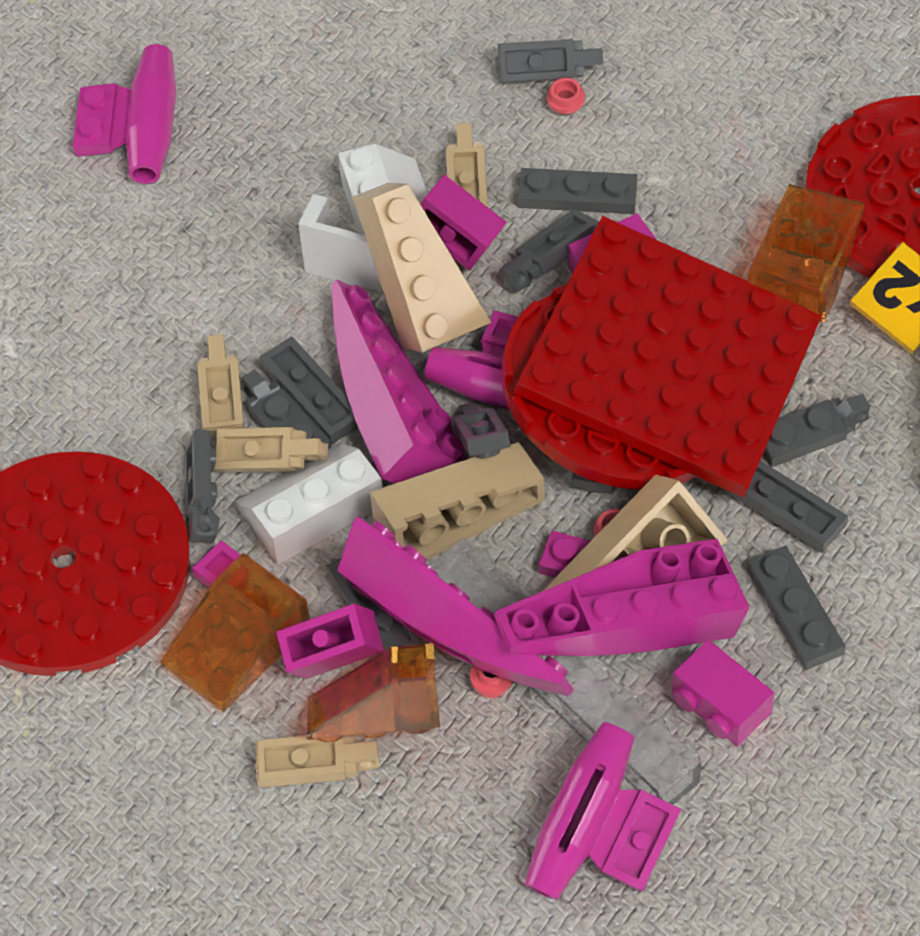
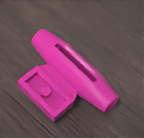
[72,44,177,184]
[425,310,518,410]
[524,722,682,900]

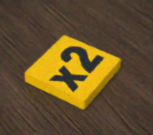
[850,242,920,355]

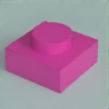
[538,530,591,578]
[192,540,254,600]

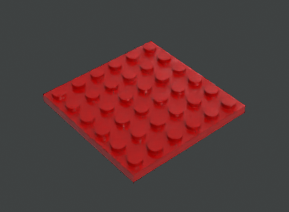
[513,215,822,498]

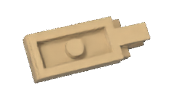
[446,123,488,207]
[197,334,245,438]
[214,427,328,473]
[255,732,380,788]

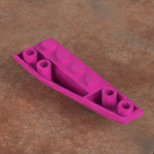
[331,279,467,484]
[337,516,574,697]
[494,538,750,656]

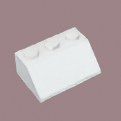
[338,144,428,235]
[234,443,382,565]

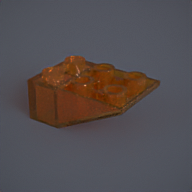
[748,184,865,323]
[160,552,310,713]
[307,643,440,742]

